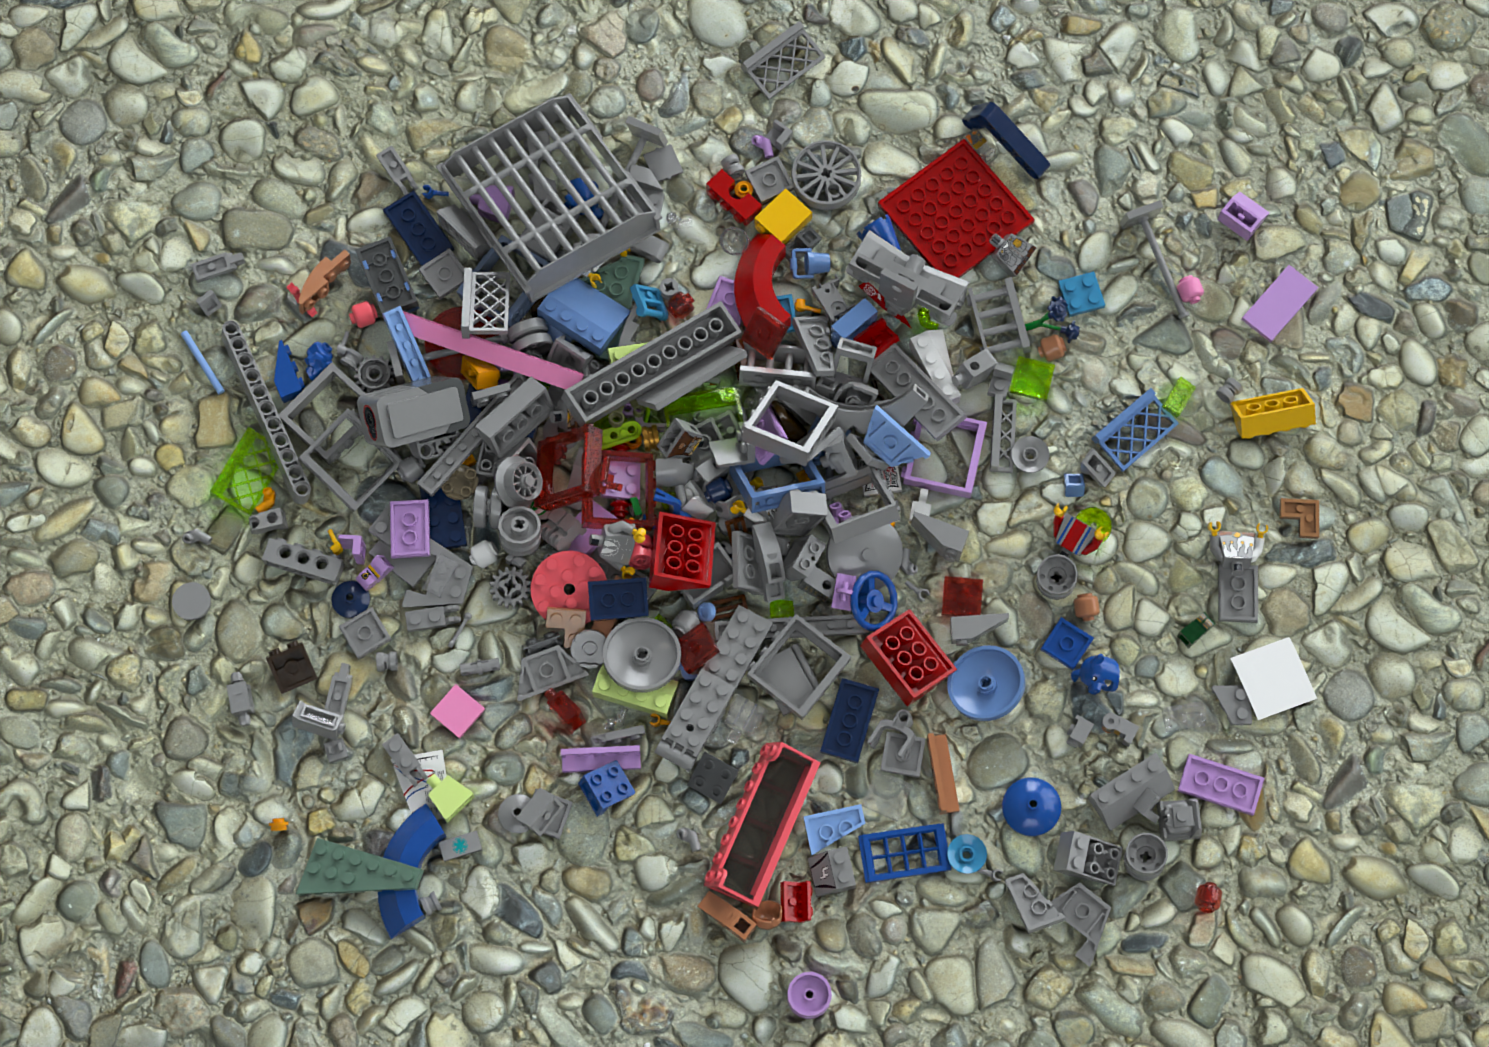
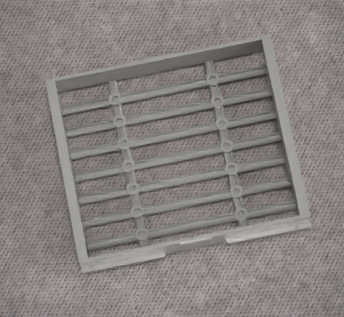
[436,93,662,303]

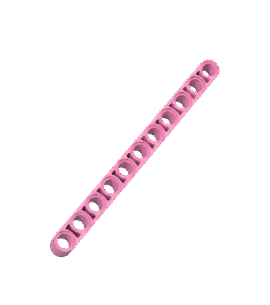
[403,311,584,389]

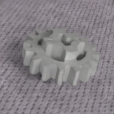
[490,567,531,609]

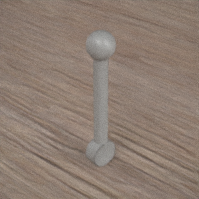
[448,612,472,648]

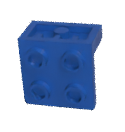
[578,760,635,817]

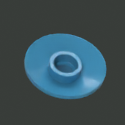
[947,834,987,874]

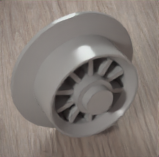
[494,456,543,508]

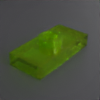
[1162,376,1196,418]

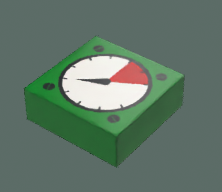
[628,497,642,521]

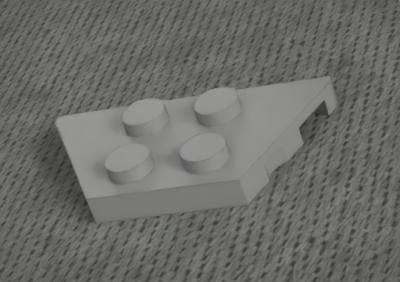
[517,645,589,702]

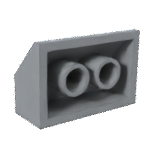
[437,204,491,263]

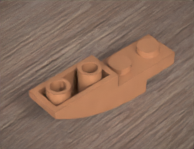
[298,249,351,314]

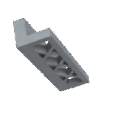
[990,394,1017,473]

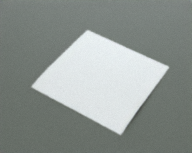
[1230,637,1317,720]

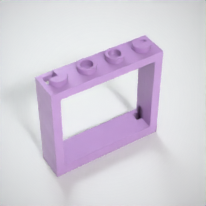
[901,418,987,499]

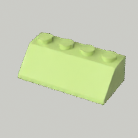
[592,663,679,719]

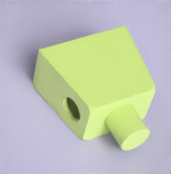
[426,774,474,823]

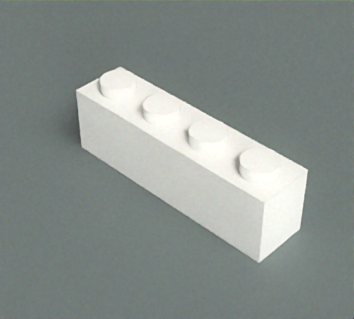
[909,329,961,404]

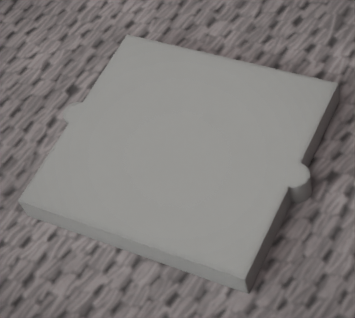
[643,144,683,182]

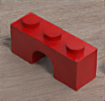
[706,169,762,226]

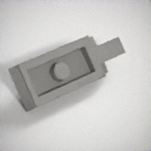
[191,252,246,283]
[324,663,353,715]
[591,725,645,747]

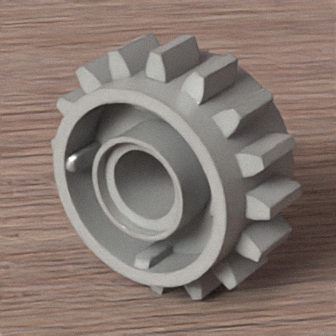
[354,355,395,393]

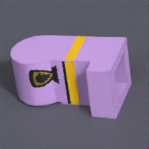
[356,555,394,591]

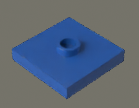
[1040,617,1094,671]

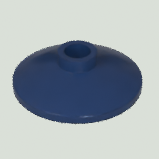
[331,581,370,618]

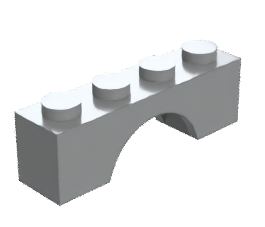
[524,130,557,204]

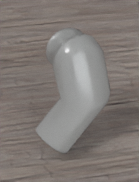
[669,485,686,513]

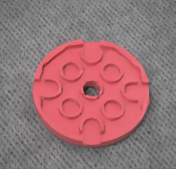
[531,550,607,624]

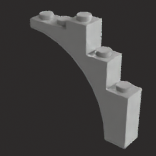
[803,383,929,435]

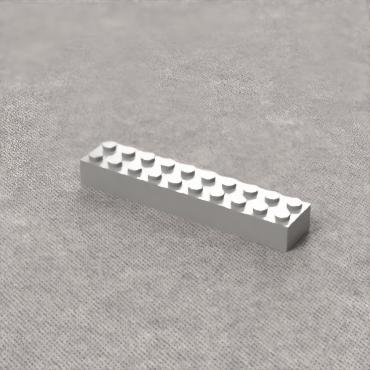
[561,301,742,429]

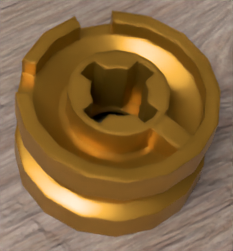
[641,424,659,453]

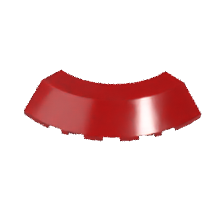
[734,233,791,351]

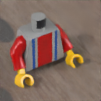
[1053,503,1109,558]

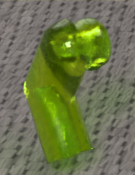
[917,307,940,330]

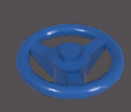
[850,571,898,632]

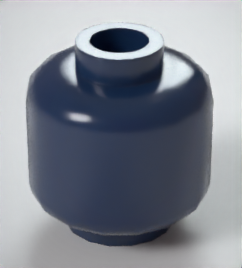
[704,477,733,504]

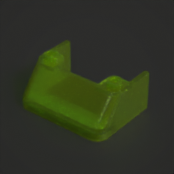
[663,387,744,429]

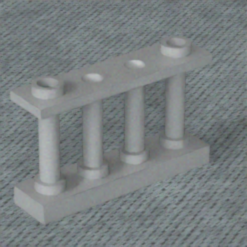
[966,277,1031,354]
[739,341,816,391]

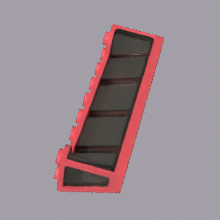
[704,742,821,907]

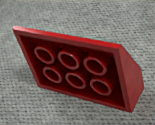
[649,511,716,591]
[860,609,957,707]

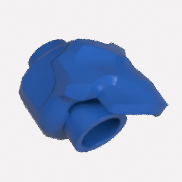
[304,342,333,381]

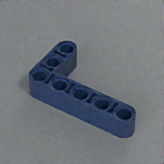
[962,102,1050,180]

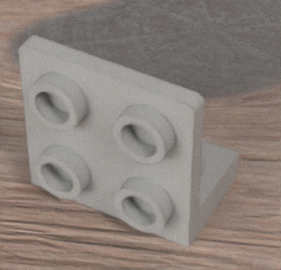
[709,421,755,468]

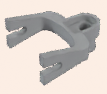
[867,709,916,762]

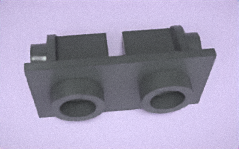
[522,631,563,657]

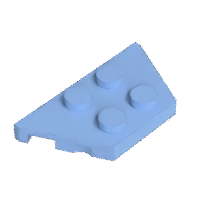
[863,405,931,467]

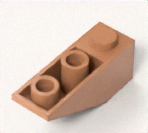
[697,891,757,943]

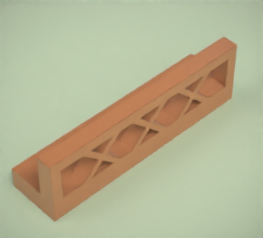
[926,733,960,815]

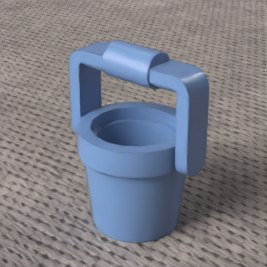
[789,248,830,279]

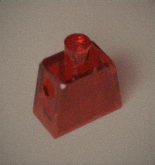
[544,688,586,734]

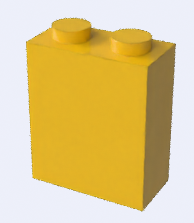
[754,188,812,245]

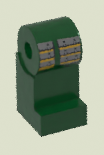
[1177,612,1215,649]

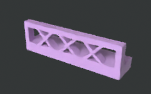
[561,745,641,773]

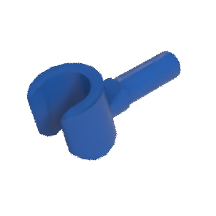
[422,185,449,199]

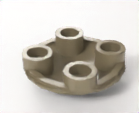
[441,464,478,500]

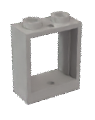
[830,337,877,387]
[783,535,826,582]

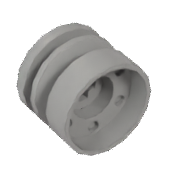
[1036,554,1078,600]
[1124,833,1168,881]

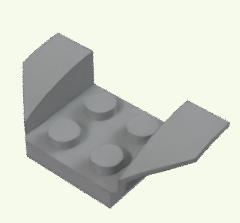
[619,164,665,222]

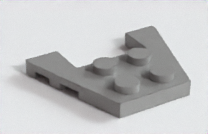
[402,538,473,608]
[1051,882,1111,967]

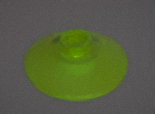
[1076,507,1112,543]

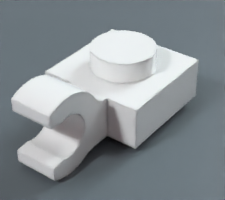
[909,488,931,521]

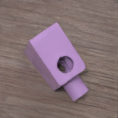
[469,185,515,224]

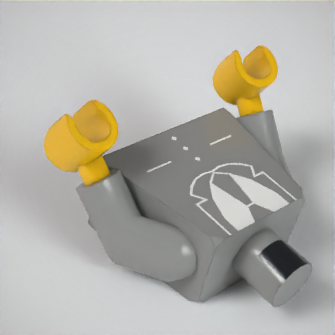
[589,521,646,579]

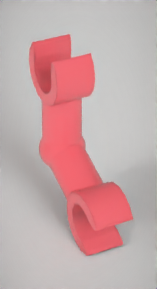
[286,282,318,317]

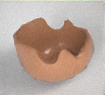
[752,901,782,930]

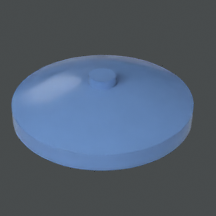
[947,646,1025,721]

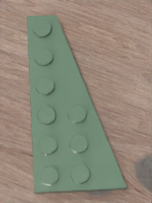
[296,838,424,896]

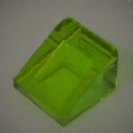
[770,600,794,619]

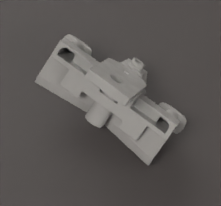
[846,230,969,326]

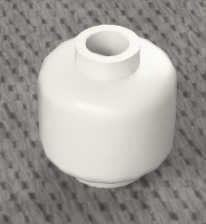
[469,540,499,568]

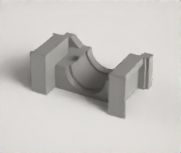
[812,274,855,326]

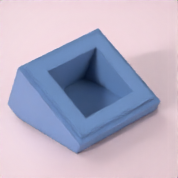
[1064,474,1085,497]

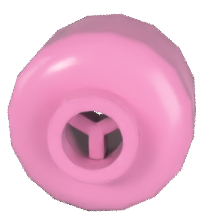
[1177,275,1204,304]

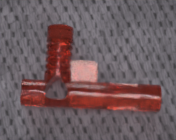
[598,456,623,494]

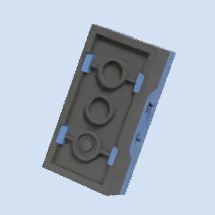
[355,236,420,321]

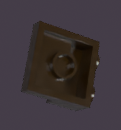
[266,640,318,694]

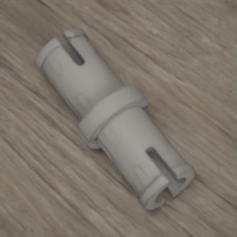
[460,658,500,676]

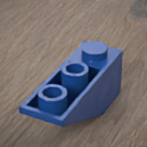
[274,340,306,403]

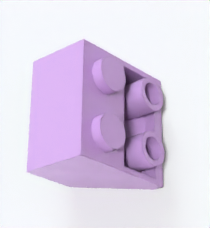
[1217,191,1270,241]

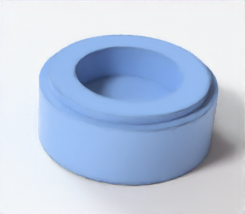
[697,602,716,622]

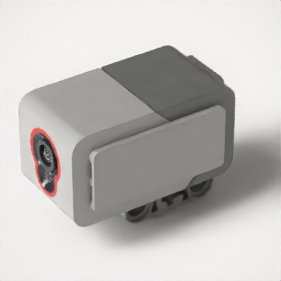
[357,376,470,459]

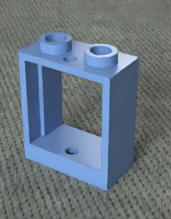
[830,298,878,349]

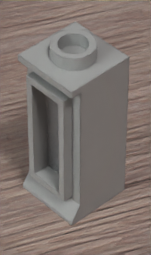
[292,700,346,741]

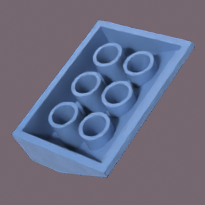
[537,277,631,356]

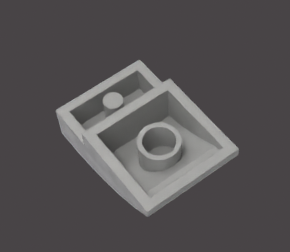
[690,409,738,467]

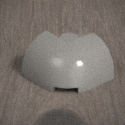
[832,381,878,406]
[656,458,695,487]

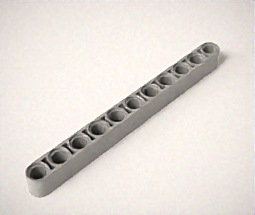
[221,320,311,505]

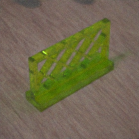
[210,426,284,516]

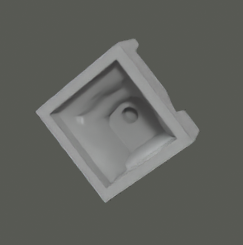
[546,335,594,378]
[820,429,858,479]
[1156,798,1202,842]

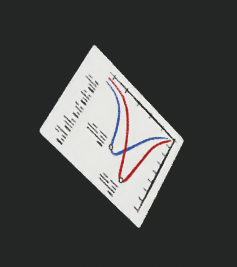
[390,750,447,820]

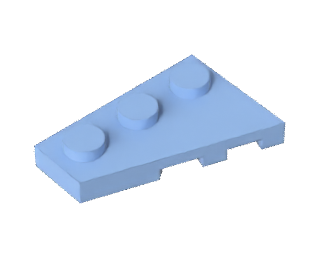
[803,804,865,855]

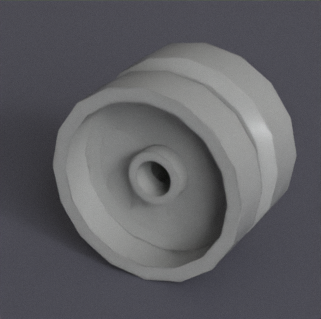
[507,318,553,355]
[473,486,505,529]
[498,506,541,556]

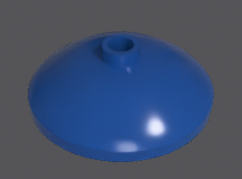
[1002,777,1061,836]

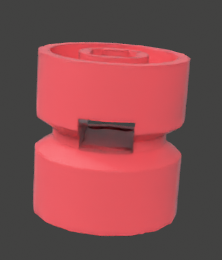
[629,534,652,570]

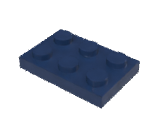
[588,577,649,621]

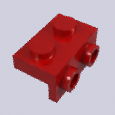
[853,318,900,359]
[780,881,813,923]

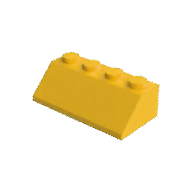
[1230,388,1316,439]

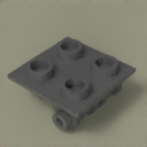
[687,752,739,804]

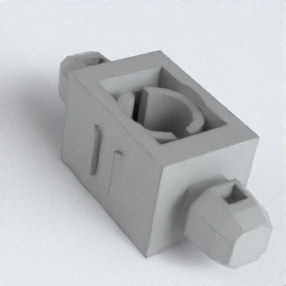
[226,672,255,727]

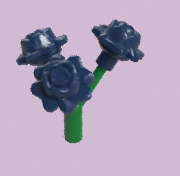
[1025,296,1080,343]

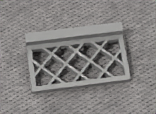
[741,21,826,100]
[461,268,511,339]

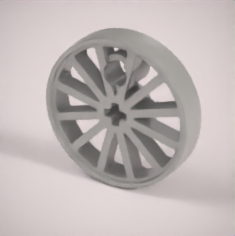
[791,140,861,210]

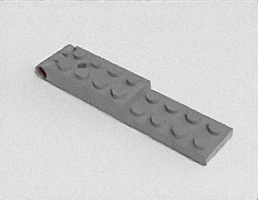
[655,605,773,771]

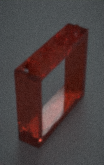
[534,424,603,512]
[581,449,657,532]

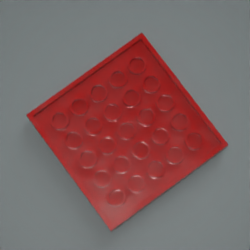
[878,139,1035,278]

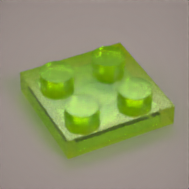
[1009,356,1055,402]

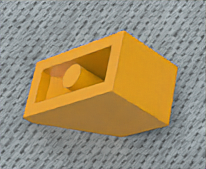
[461,355,500,390]

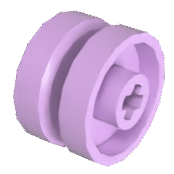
[787,972,832,1019]

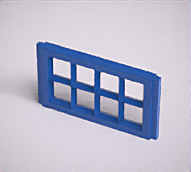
[858,823,952,883]

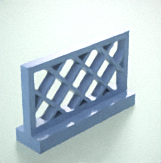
[1091,388,1179,472]

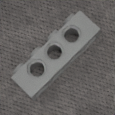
[262,538,345,586]

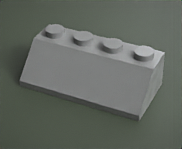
[475,376,556,459]
[1088,753,1175,831]

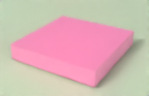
[430,684,485,739]

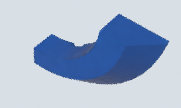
[378,803,447,939]

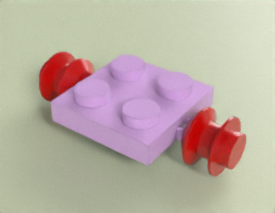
[601,443,641,519]

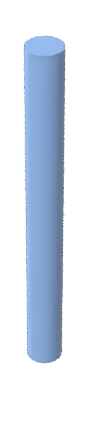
[181,330,225,395]

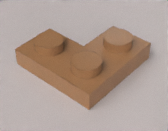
[1280,498,1319,539]
[546,607,586,648]

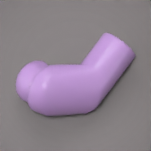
[751,135,774,159]

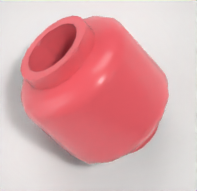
[349,301,378,328]

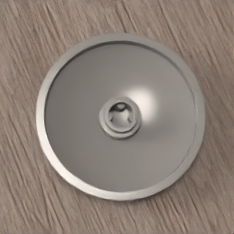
[826,514,903,590]
[603,617,681,693]

